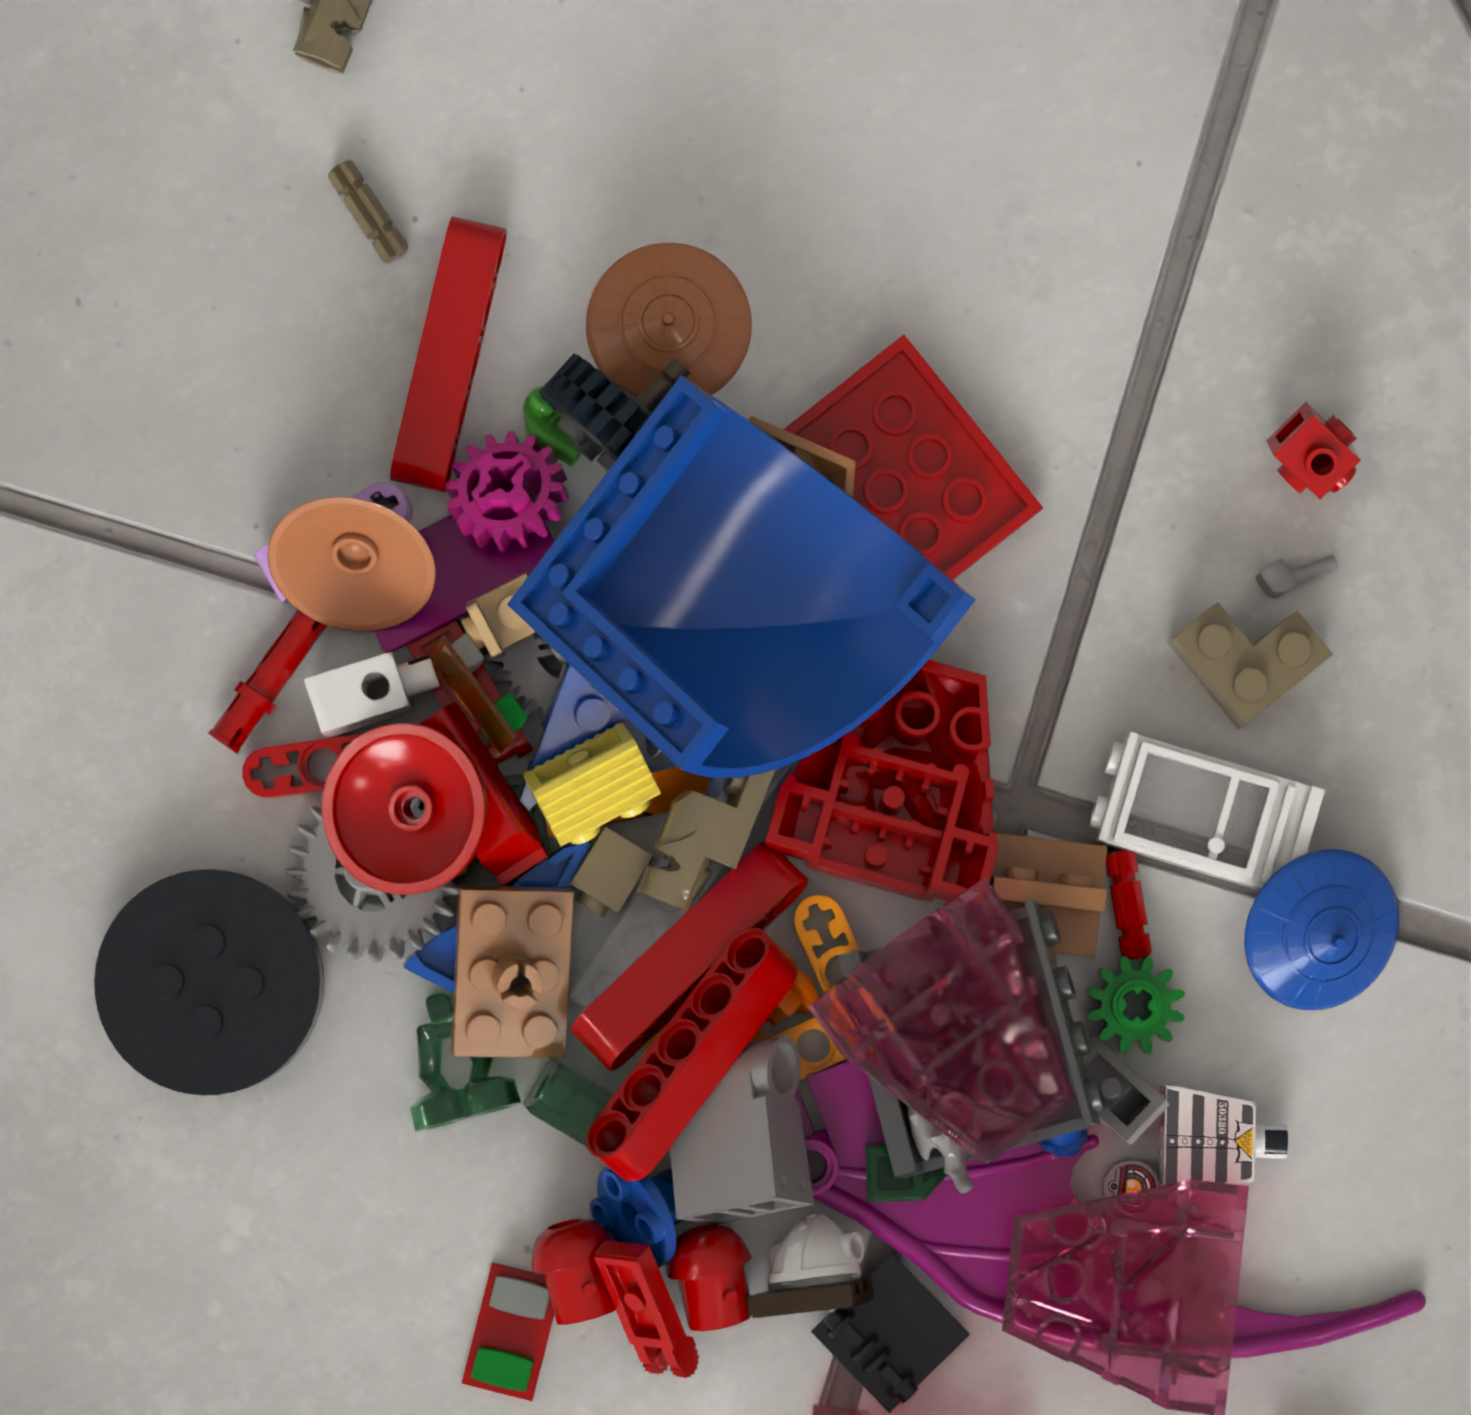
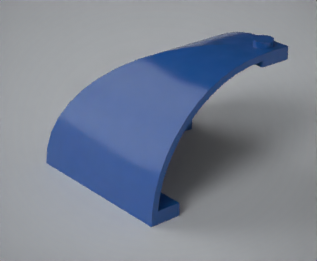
[507,375,976,778]

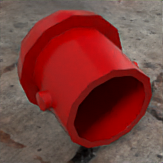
[532,1219,616,1325]
[666,1225,752,1332]

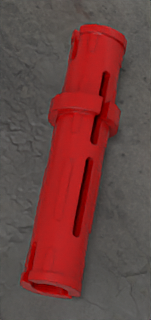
[208,609,327,754]

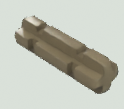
[328,160,408,263]

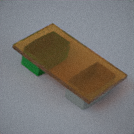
[428,634,527,755]

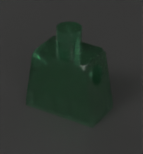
[523,1058,615,1147]

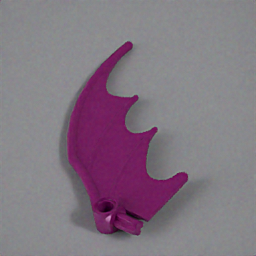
[794,1055,1426,1361]

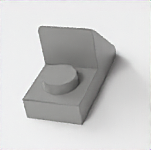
[1083,1035,1170,1146]

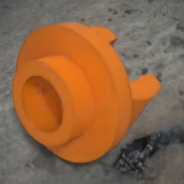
[767,969,819,1027]

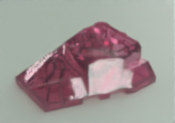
[808,877,1074,1165]
[1002,1179,1249,1415]

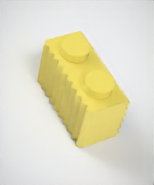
[523,723,661,847]

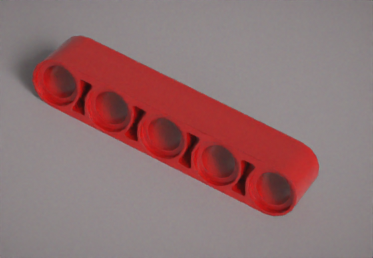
[390,216,507,493]
[570,841,809,1072]
[586,927,798,1182]

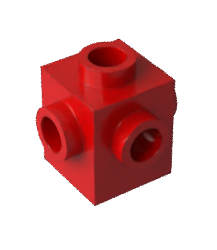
[1266,402,1361,500]

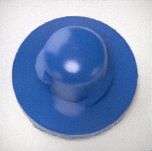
[590,1166,685,1268]

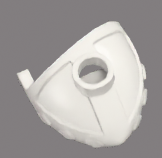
[769,1212,864,1312]

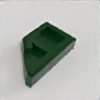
[865,1144,948,1203]

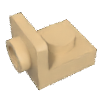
[461,572,535,658]

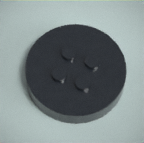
[94,869,324,1095]

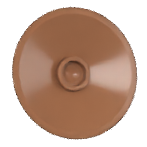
[586,243,752,398]
[267,497,436,632]

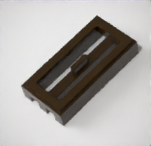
[746,1278,874,1318]

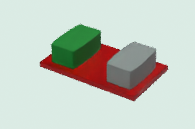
[461,1262,554,1401]

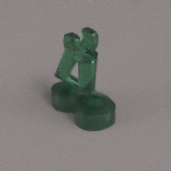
[410,993,522,1132]

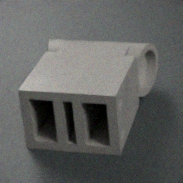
[670,1035,814,1225]

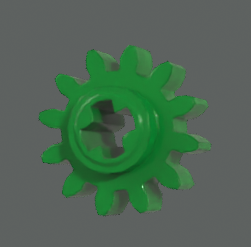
[1085,956,1185,1054]

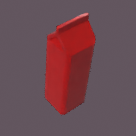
[419,702,549,886]

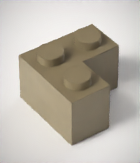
[1167,602,1333,729]

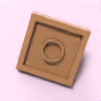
[985,833,1107,957]

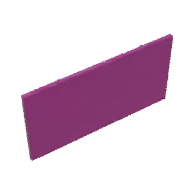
[374,489,555,653]

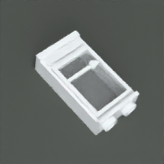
[1088,732,1325,891]

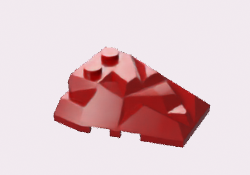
[764,660,998,906]

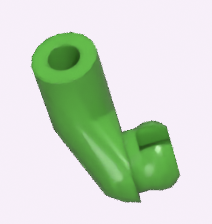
[523,386,581,467]

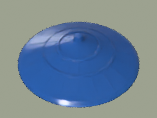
[1244,849,1399,1010]

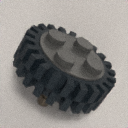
[539,354,690,472]

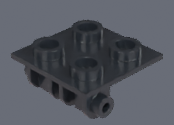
[811,1252,970,1413]

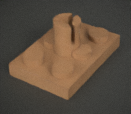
[451,885,574,1058]

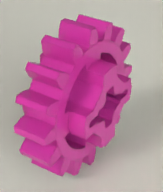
[445,431,569,552]

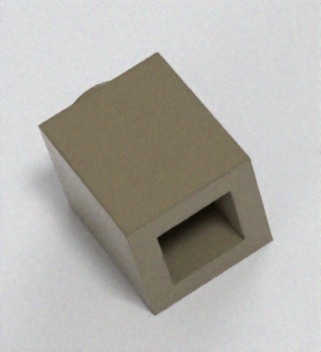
[570,826,654,918]

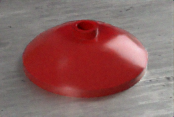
[322,723,488,895]

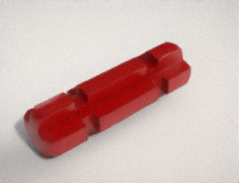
[1106,850,1152,960]

